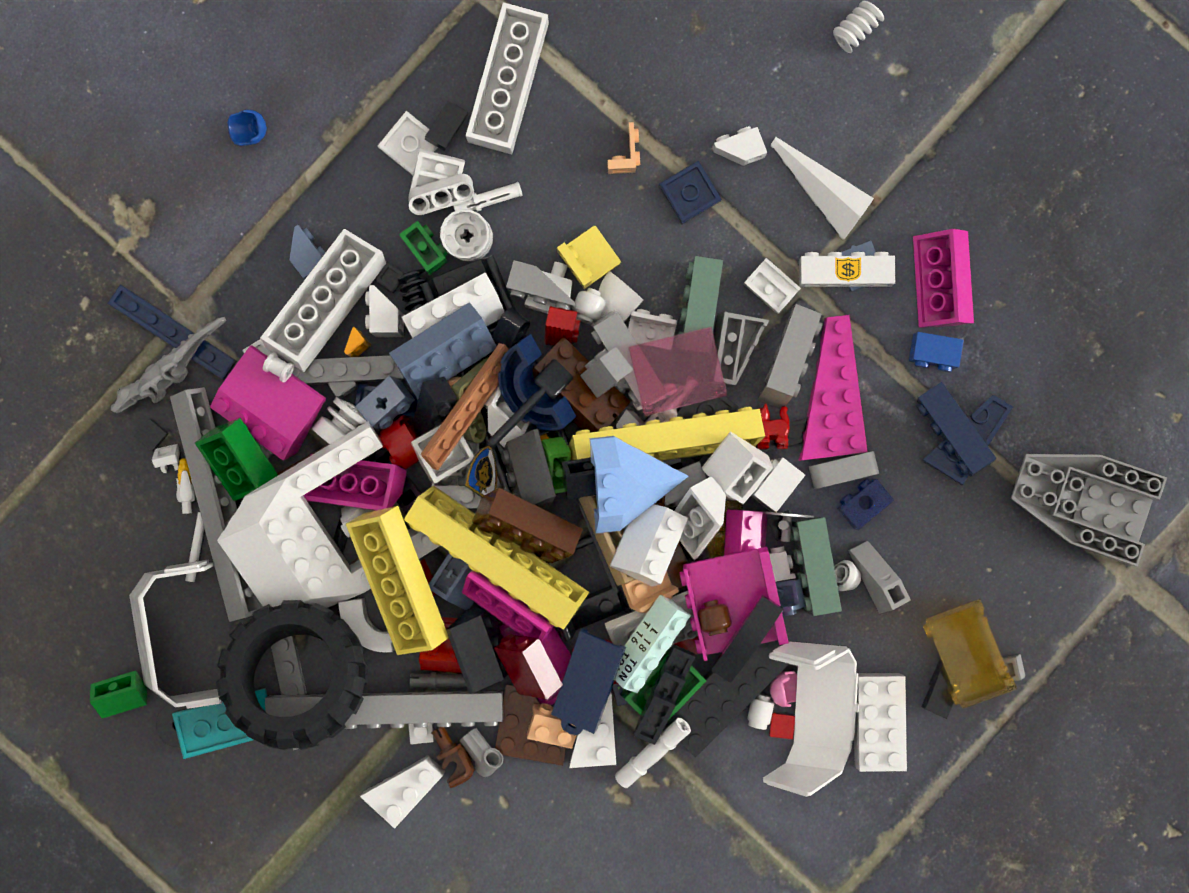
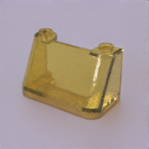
[923,599,1017,709]

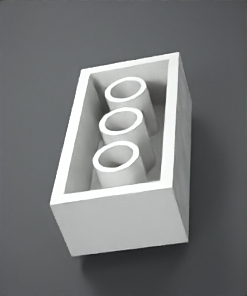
[854,673,907,772]

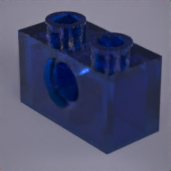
[837,478,894,530]

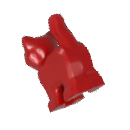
[758,404,790,449]

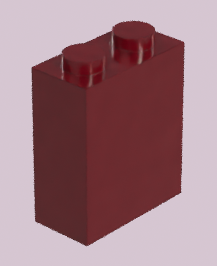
[494,634,563,699]

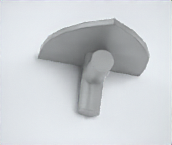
[765,511,814,542]

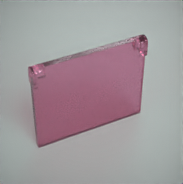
[629,327,727,416]

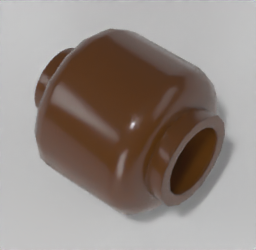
[698,600,732,636]

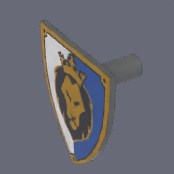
[458,445,497,498]

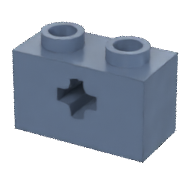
[356,376,415,430]

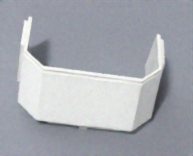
[129,560,223,709]
[763,642,860,797]

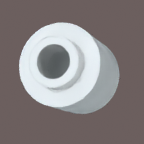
[747,694,774,730]

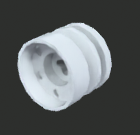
[440,209,493,262]
[312,397,374,444]

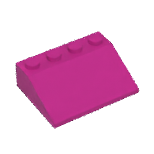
[210,345,326,461]

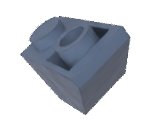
[289,225,326,279]

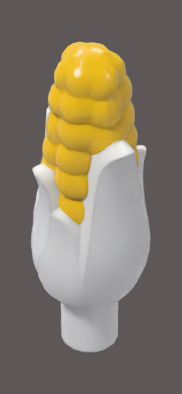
[176,458,196,514]

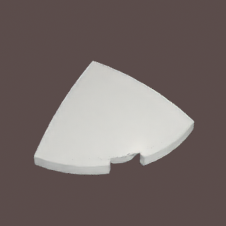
[599,271,644,322]

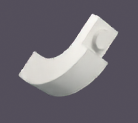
[338,598,395,652]

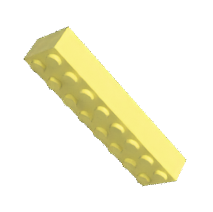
[568,407,765,461]
[404,485,589,630]

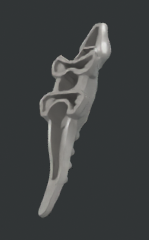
[111,317,226,413]

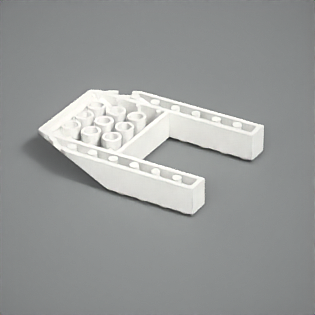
[217,421,441,608]

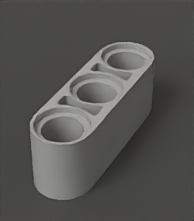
[809,451,879,489]

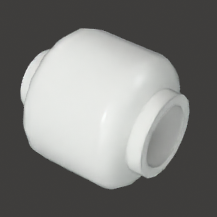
[572,288,606,324]

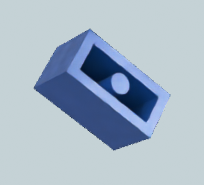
[909,332,964,372]

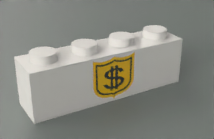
[799,252,895,287]

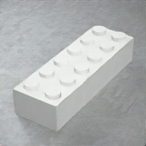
[466,2,549,155]
[260,229,386,372]

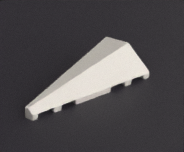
[771,137,874,240]

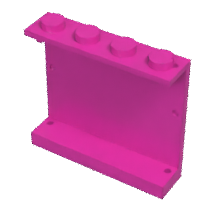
[680,546,789,661]

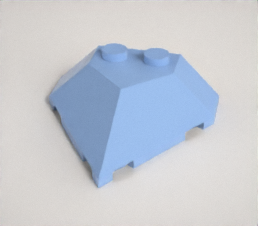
[589,436,689,533]

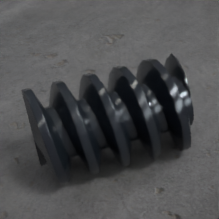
[397,269,427,314]

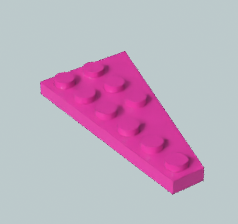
[799,315,867,461]

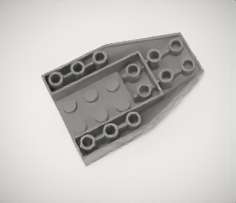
[1010,454,1167,566]

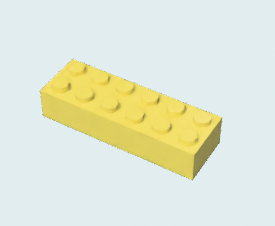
[346,506,449,655]

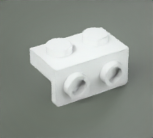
[628,309,677,351]

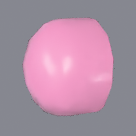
[770,671,797,707]

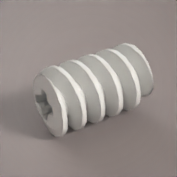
[833,1,884,53]

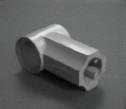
[460,728,503,777]

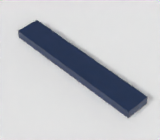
[107,284,237,380]

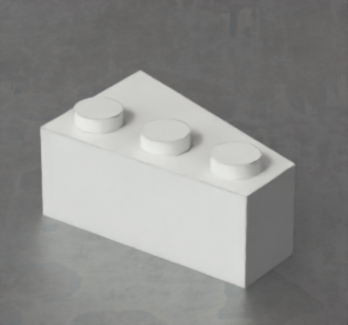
[569,692,616,768]
[360,755,445,829]

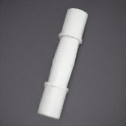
[615,718,691,788]

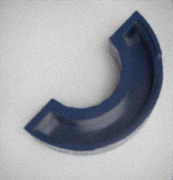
[498,334,576,430]

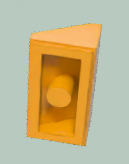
[344,327,371,357]

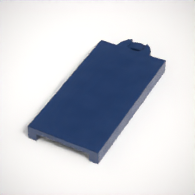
[551,628,626,736]

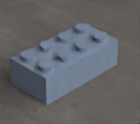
[389,302,497,399]

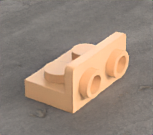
[622,571,679,613]

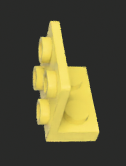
[557,226,621,289]

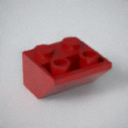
[419,617,462,673]

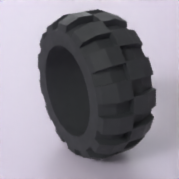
[216,600,368,750]

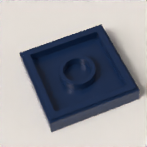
[659,160,722,224]

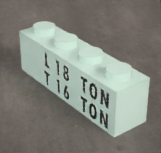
[615,595,691,693]

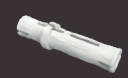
[453,182,523,212]

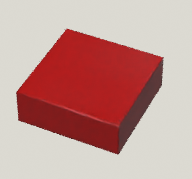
[769,712,795,739]

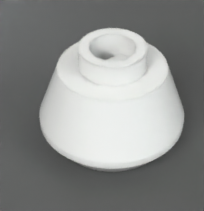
[834,560,861,591]

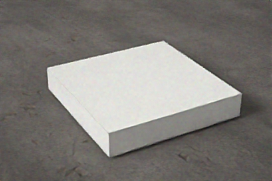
[378,111,438,175]

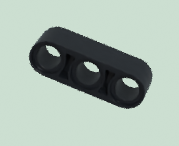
[481,308,530,361]

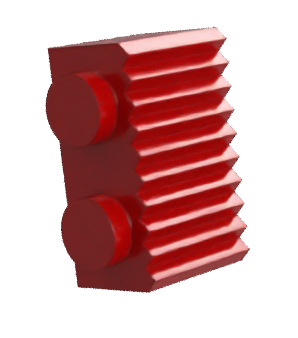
[544,306,581,346]

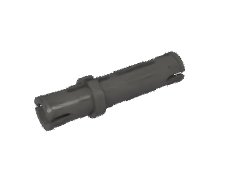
[410,671,467,690]

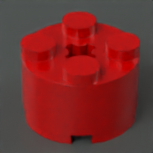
[378,415,419,469]

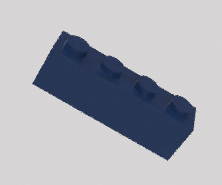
[916,382,997,477]

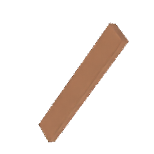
[420,343,509,470]

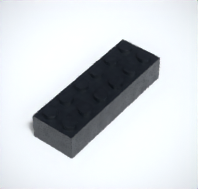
[665,640,789,758]

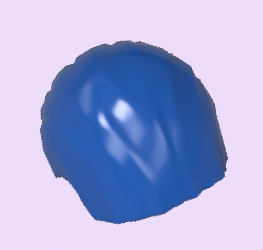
[228,109,267,146]

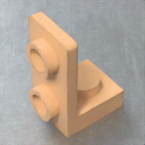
[607,122,640,174]

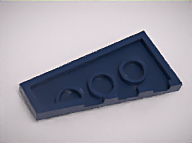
[922,395,1013,485]

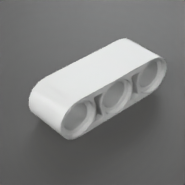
[408,174,474,215]

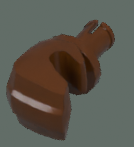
[431,727,475,788]

